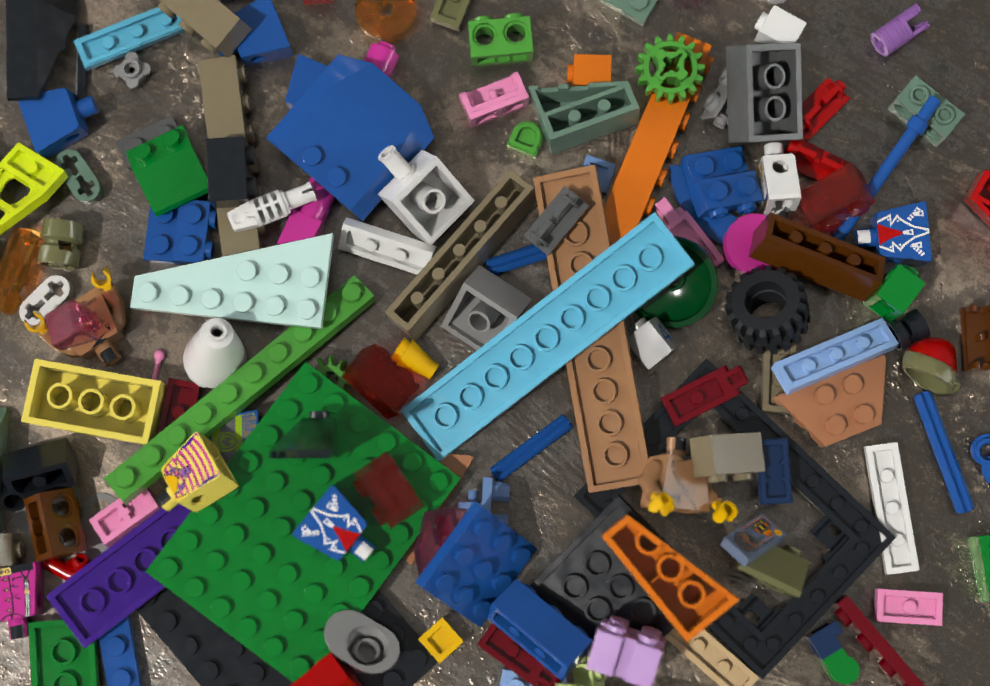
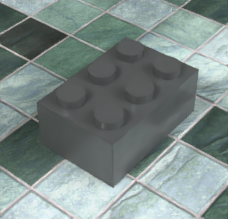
[726,43,803,143]

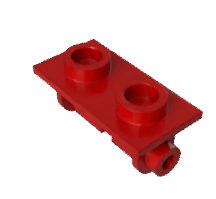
[802,77,851,141]
[784,139,850,190]

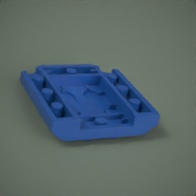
[266,54,434,222]

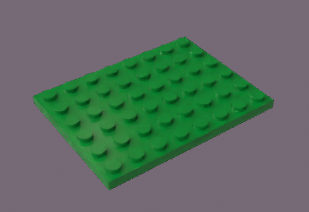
[145,362,461,682]

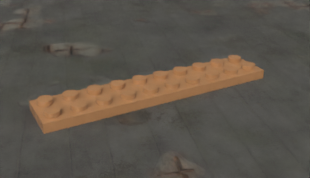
[533,164,649,493]

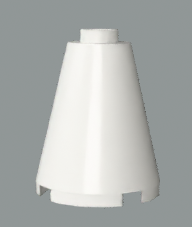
[183,318,247,388]

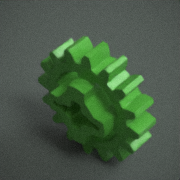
[635,34,705,105]

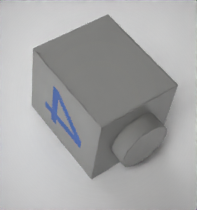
[628,317,680,370]

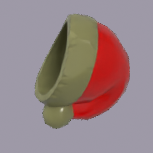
[902,337,960,395]

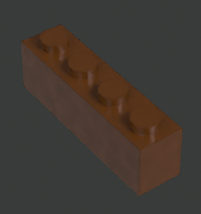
[749,212,886,302]

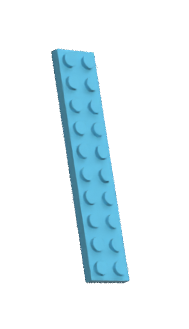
[401,212,696,461]

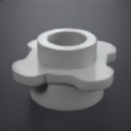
[113,52,151,89]

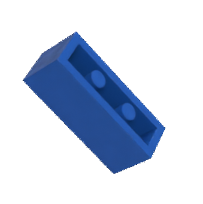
[487,578,592,681]

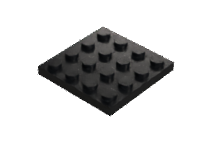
[530,495,678,680]

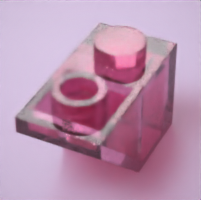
[45,300,100,350]

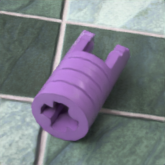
[870,3,930,57]

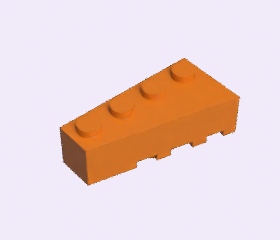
[601,513,739,642]

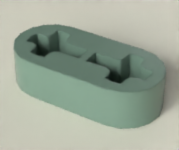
[55,149,104,205]

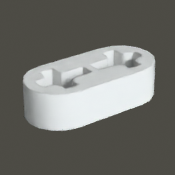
[19,275,74,325]

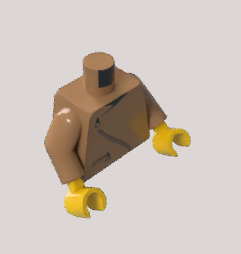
[24,267,126,367]
[638,437,738,523]

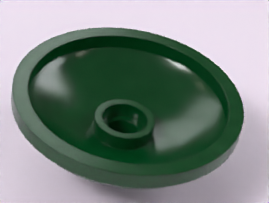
[635,236,718,328]

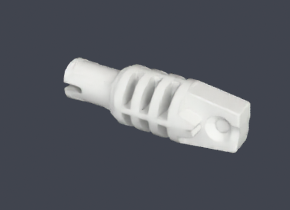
[227,182,317,232]

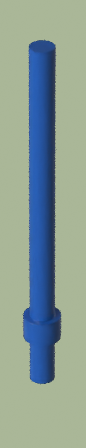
[832,95,941,241]

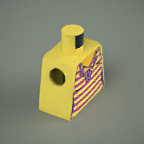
[156,431,239,512]

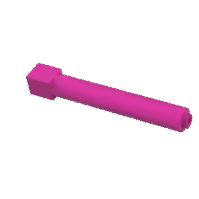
[277,41,399,245]

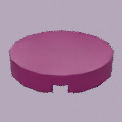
[723,213,776,275]

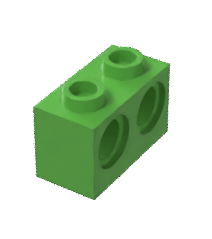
[468,13,533,67]

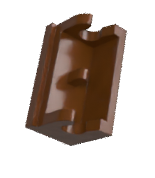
[959,304,990,372]

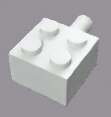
[378,145,475,245]

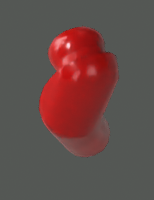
[42,553,90,581]

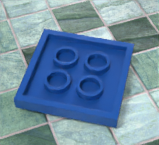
[415,501,537,627]

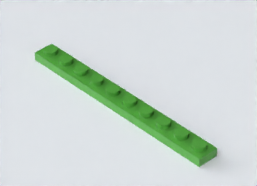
[104,275,376,505]

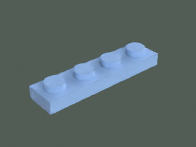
[771,318,899,395]

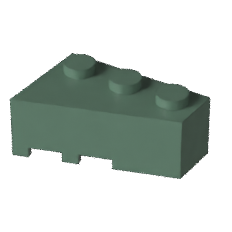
[528,81,640,155]

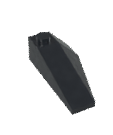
[6,0,79,101]

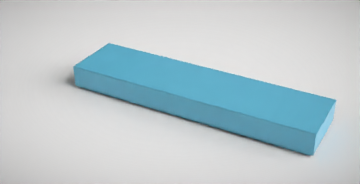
[73,7,186,71]

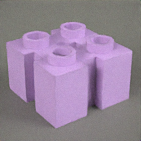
[586,616,667,686]

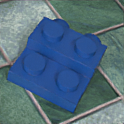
[680,146,764,220]
[143,200,218,265]

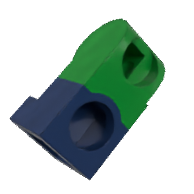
[804,620,860,685]

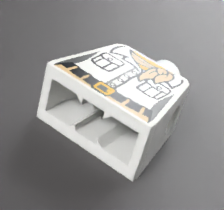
[757,142,801,220]

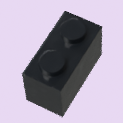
[206,136,257,208]

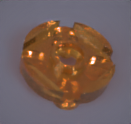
[355,0,417,43]

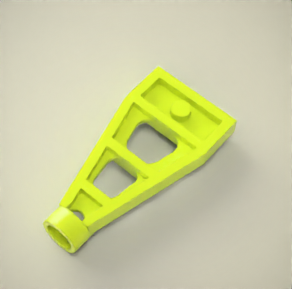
[0,142,68,235]

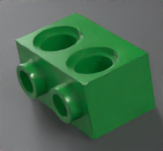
[862,264,926,323]

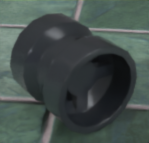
[886,309,930,351]

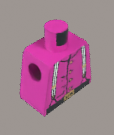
[0,562,45,640]

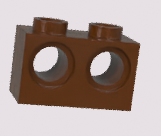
[23,487,87,562]

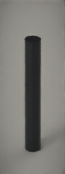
[75,23,90,101]

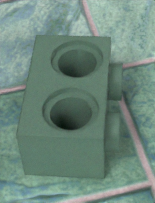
[888,75,965,147]

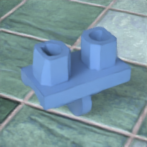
[458,477,510,526]

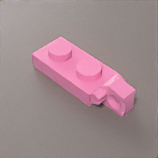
[653,197,725,267]

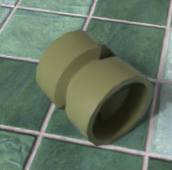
[37,218,85,270]

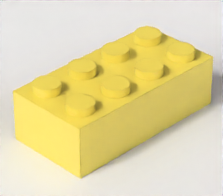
[21,359,167,445]

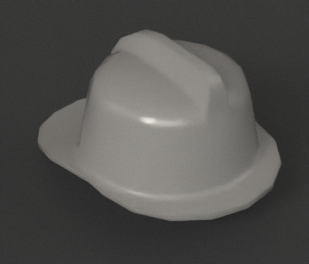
[324,610,400,674]

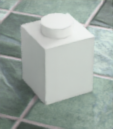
[754,5,807,44]

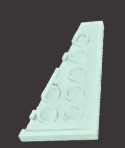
[130,233,334,329]

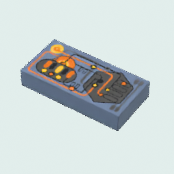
[720,513,786,567]

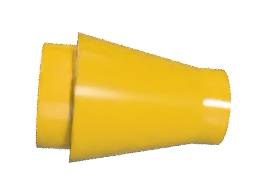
[390,338,439,380]

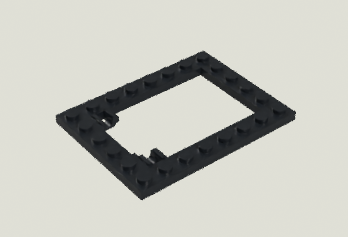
[574,358,896,679]

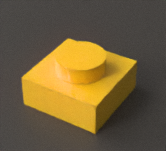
[418,617,464,664]

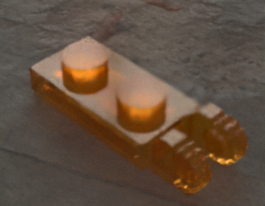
[0,227,41,316]

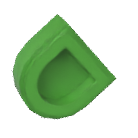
[507,121,543,159]

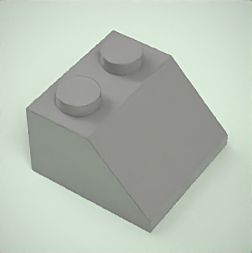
[441,265,532,350]

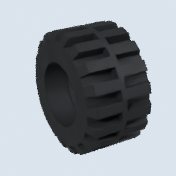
[725,266,811,355]

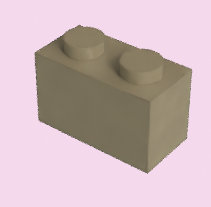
[690,432,765,483]

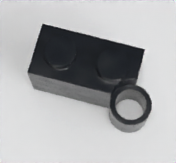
[0,438,78,512]

